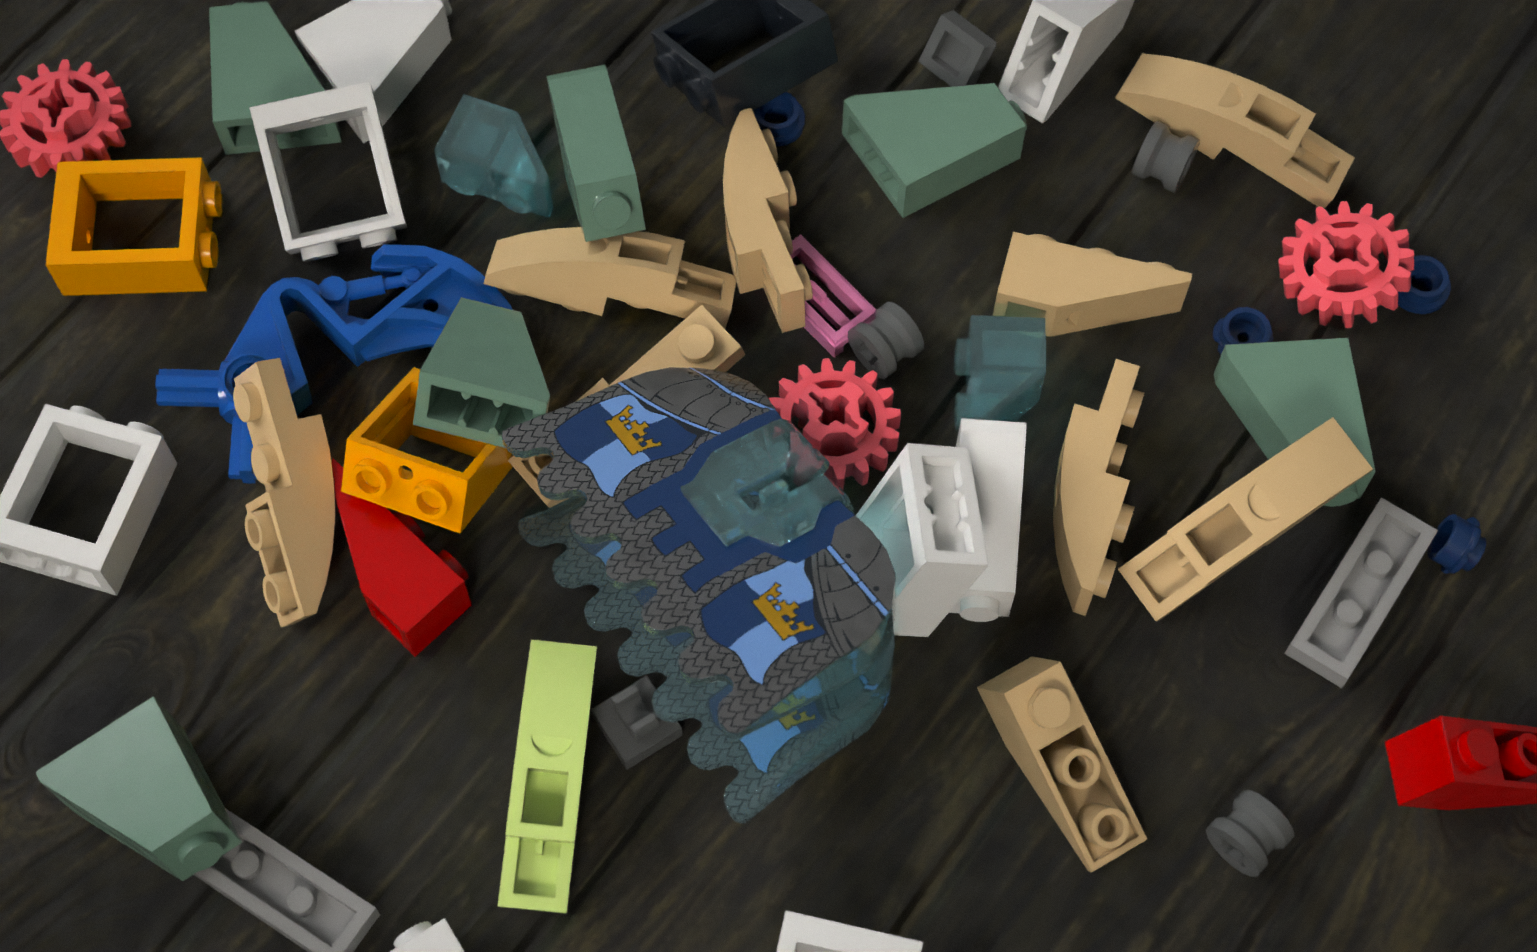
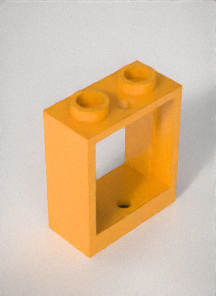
[46,158,222,296]
[341,367,518,533]

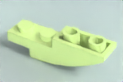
[498,640,597,914]

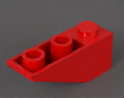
[331,458,472,657]
[1385,716,1537,810]

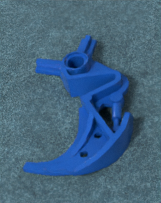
[155,244,513,484]

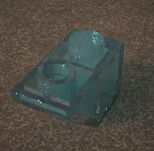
[434,94,553,218]
[954,315,1046,430]

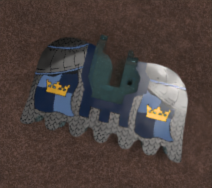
[502,367,896,824]

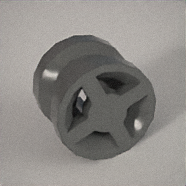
[1132,121,1200,194]
[848,301,924,380]
[1206,790,1295,877]

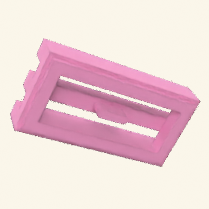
[790,235,876,358]

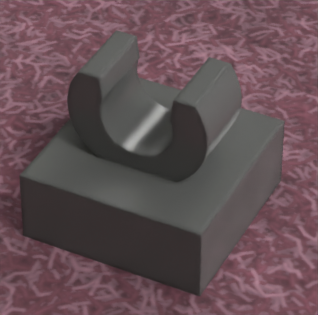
[918,10,997,87]
[591,675,683,770]

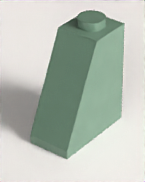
[209,1,342,155]
[546,65,646,242]
[842,83,1027,218]
[413,297,550,456]
[1214,338,1376,507]
[36,696,242,881]

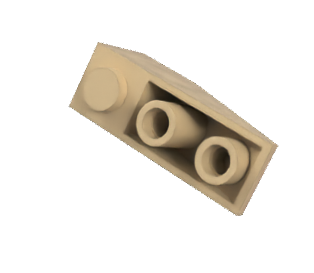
[991,232,1192,337]
[977,657,1147,872]

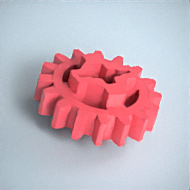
[0,59,131,178]
[1279,201,1414,328]
[766,358,901,492]

